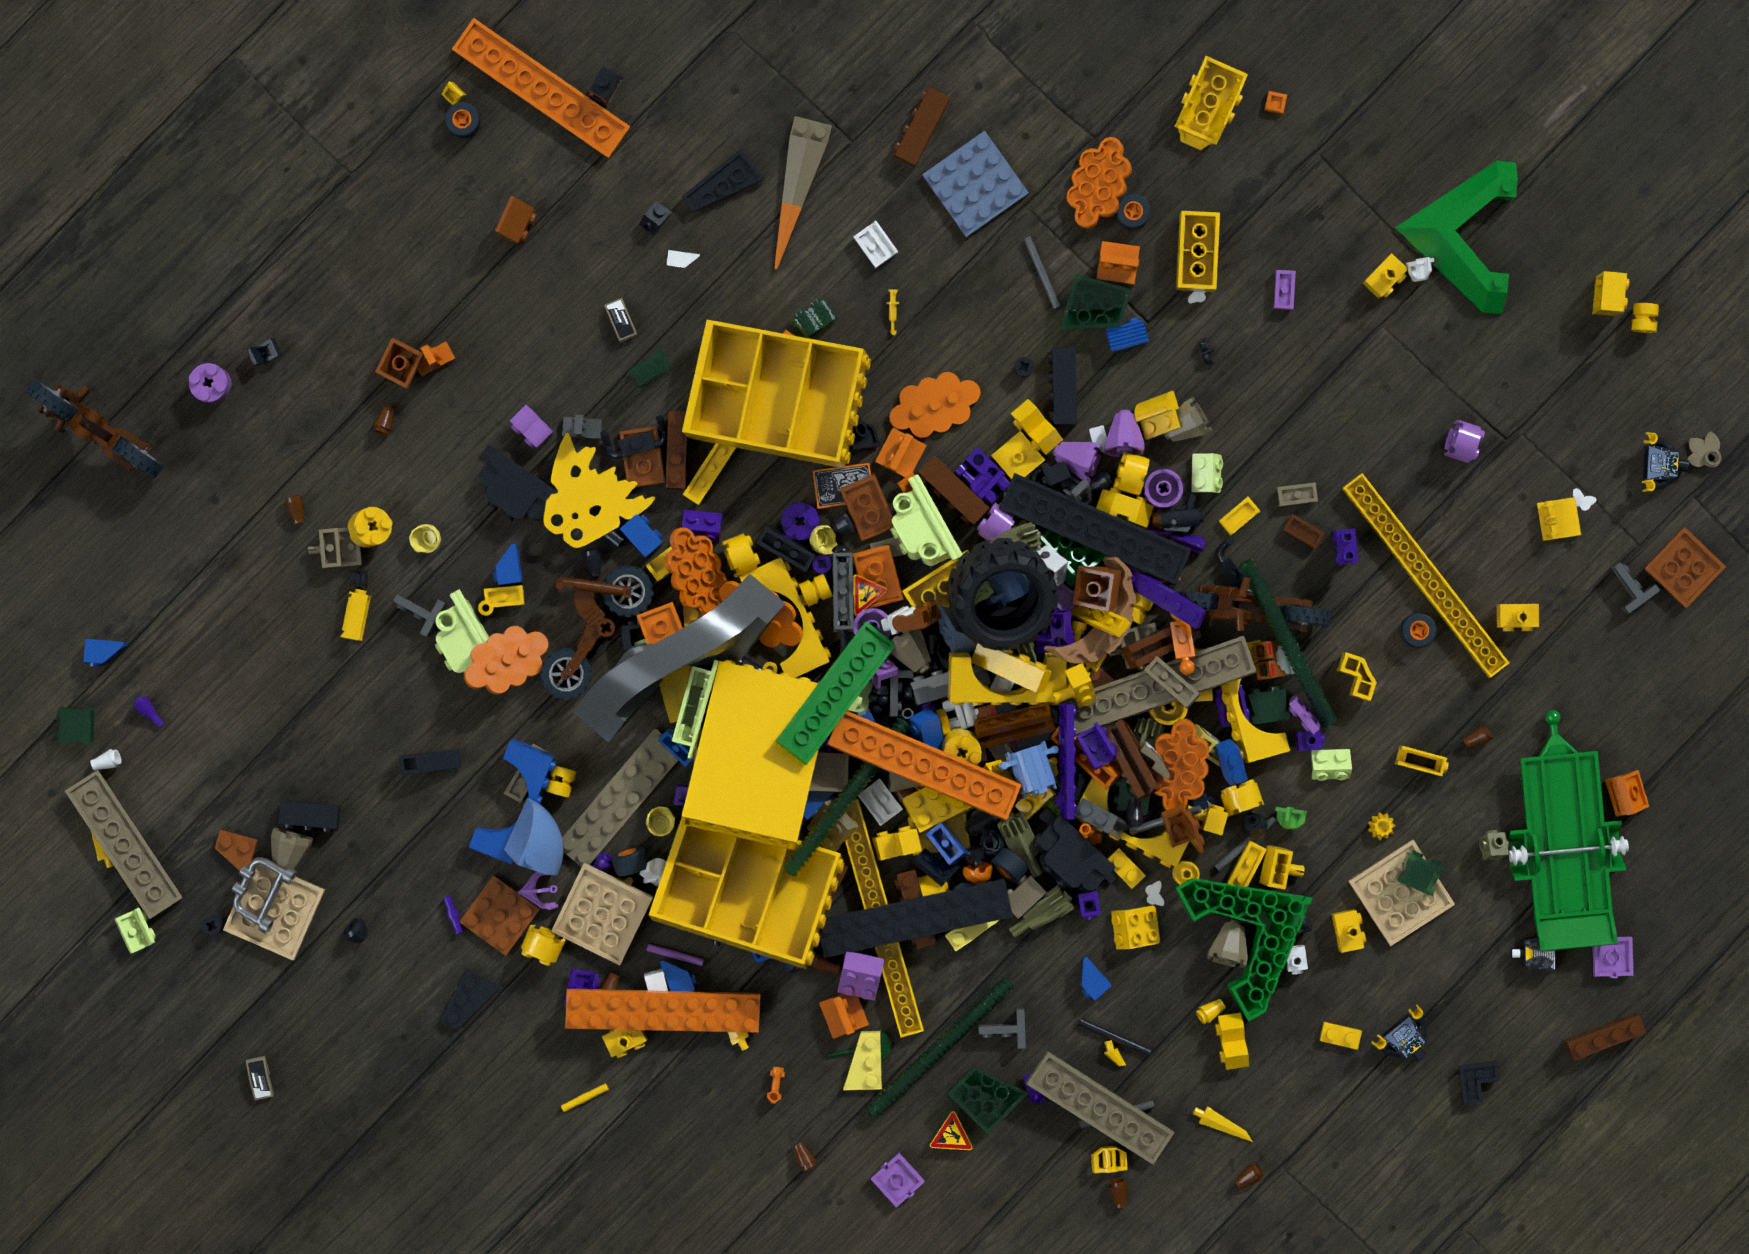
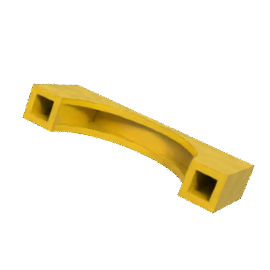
[739,558,832,678]
[1221,640,1290,763]
[948,652,1067,705]
[1075,776,1189,868]

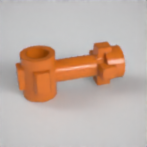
[1079,823,1102,845]
[767,1066,785,1104]

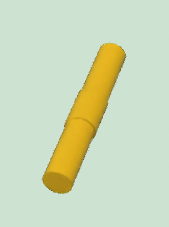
[561,1083,609,1112]

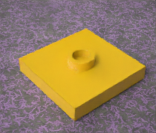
[991,431,1045,479]

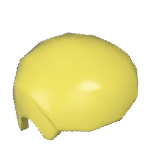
[409,524,441,553]
[809,525,837,555]
[646,806,675,837]

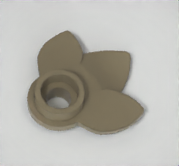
[1687,431,1721,468]

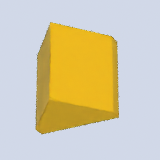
[441,81,467,105]

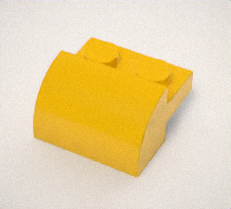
[1135,391,1181,440]

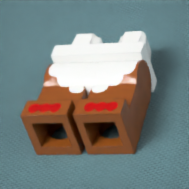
[881,600,941,635]
[1252,639,1302,680]
[942,685,997,729]

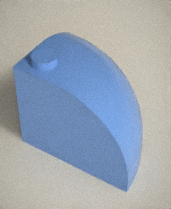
[504,798,563,875]

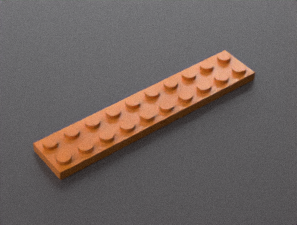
[452,18,631,159]
[827,711,1021,821]
[565,989,760,1033]

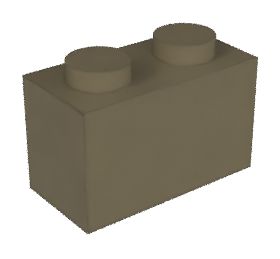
[1008,875,1047,919]

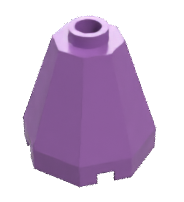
[1105,410,1144,457]
[1053,442,1102,482]

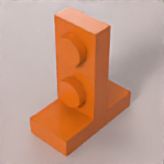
[418,342,456,377]

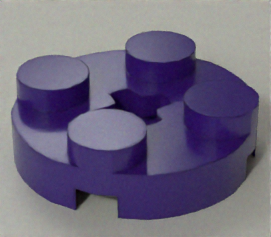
[781,502,819,541]

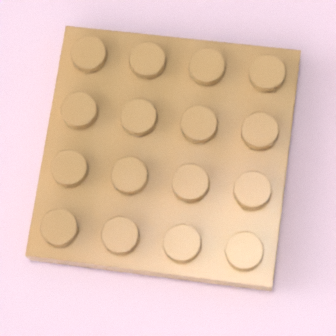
[1348,839,1455,946]
[551,863,653,965]
[223,865,325,961]

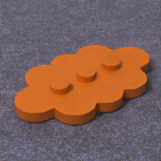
[1066,137,1132,229]
[889,372,981,438]
[664,528,728,615]
[719,581,803,647]
[464,626,548,695]
[1151,719,1209,810]

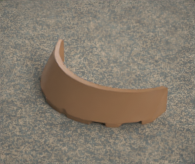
[1044,556,1136,663]

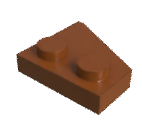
[215,830,258,871]

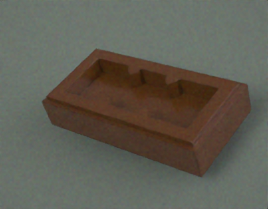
[1282,514,1325,550]

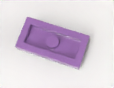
[1273,270,1296,310]

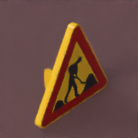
[853,575,887,615]
[930,1111,972,1150]

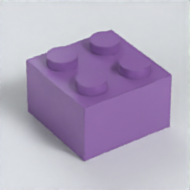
[837,951,884,1001]

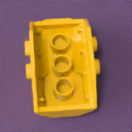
[1175,56,1248,150]

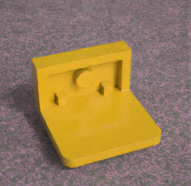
[1111,906,1160,949]

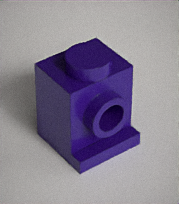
[1295,730,1325,751]
[1077,890,1101,920]

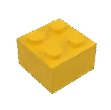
[1592,271,1629,316]

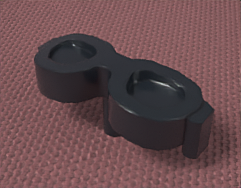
[1200,337,1215,366]

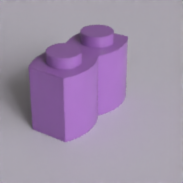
[510,405,554,449]

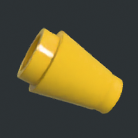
[1196,999,1226,1024]

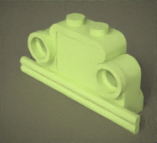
[890,474,963,566]
[435,589,489,673]
[672,660,719,759]

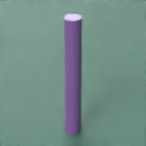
[647,944,704,966]

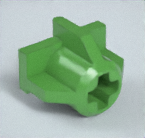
[1275,807,1307,830]

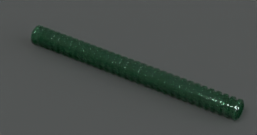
[1239,559,1337,727]
[782,718,910,877]
[866,976,1015,1119]

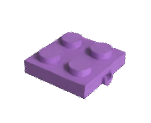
[1289,694,1320,734]
[1593,937,1633,978]
[871,1152,925,1207]

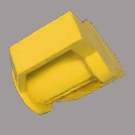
[1091,1146,1127,1173]

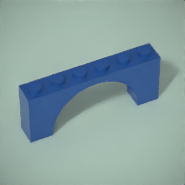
[469,739,556,864]

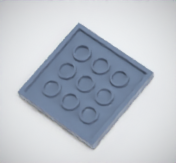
[922,131,1029,238]

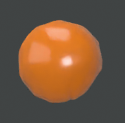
[963,862,993,884]

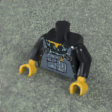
[1642,432,1689,492]
[1372,1005,1427,1062]

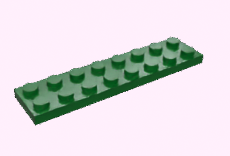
[775,622,895,765]

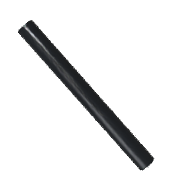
[1078,1018,1152,1056]

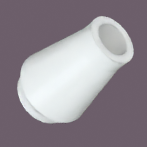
[91,749,121,771]

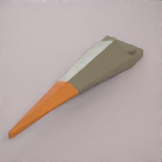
[774,116,832,270]

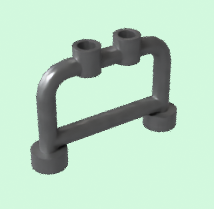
[232,857,297,934]

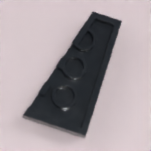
[681,149,765,212]

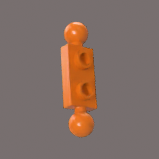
[1170,613,1195,675]

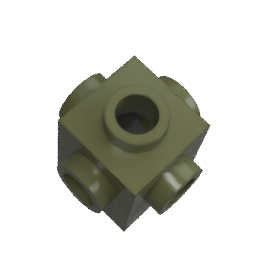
[1479,830,1509,860]

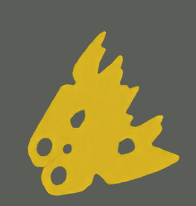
[544,433,655,548]

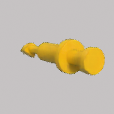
[886,289,899,335]

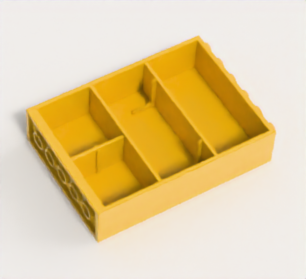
[682,320,871,468]
[682,660,820,851]
[649,818,844,969]

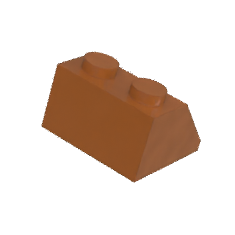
[495,196,537,245]
[375,338,424,389]
[1073,566,1122,612]

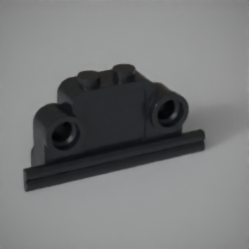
[479,445,558,521]
[1033,808,1118,892]

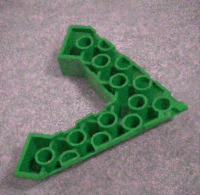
[1395,161,1518,315]
[1175,878,1313,1021]

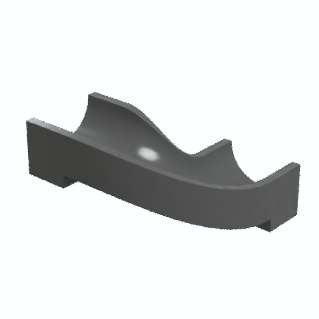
[573,574,786,743]

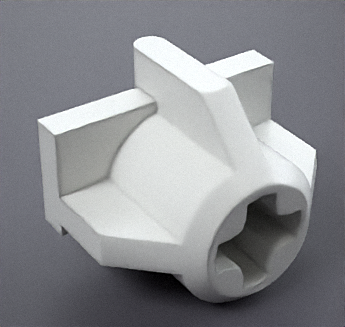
[1406,257,1434,282]
[640,858,666,887]

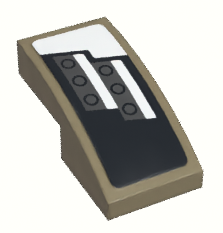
[604,298,638,343]
[1140,741,1170,779]
[246,1056,274,1100]

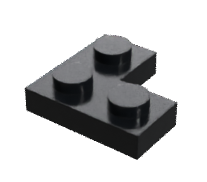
[913,848,964,887]
[1458,1061,1500,1105]

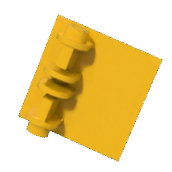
[1537,497,1581,541]

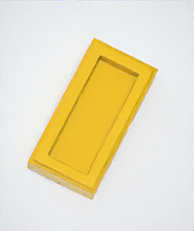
[1218,497,1260,536]

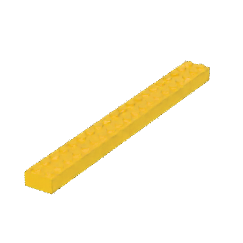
[1342,473,1509,678]
[839,799,924,1037]

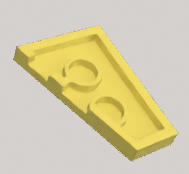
[843,1031,882,1090]

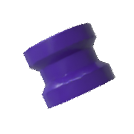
[813,554,832,574]

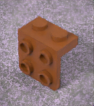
[1161,805,1205,853]

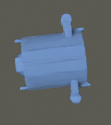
[986,572,1030,609]
[998,741,1059,799]

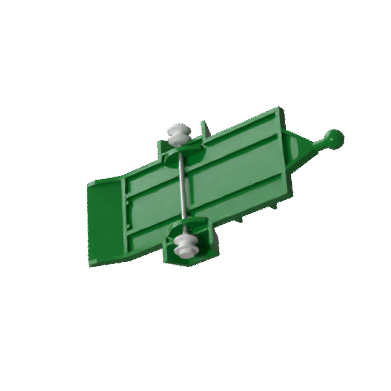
[1507,710,1629,952]

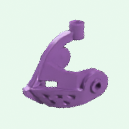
[518,872,558,910]

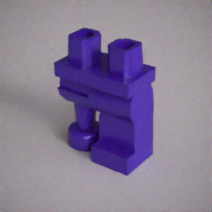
[953,447,1010,504]
[1332,529,1358,566]
[1036,609,1075,661]

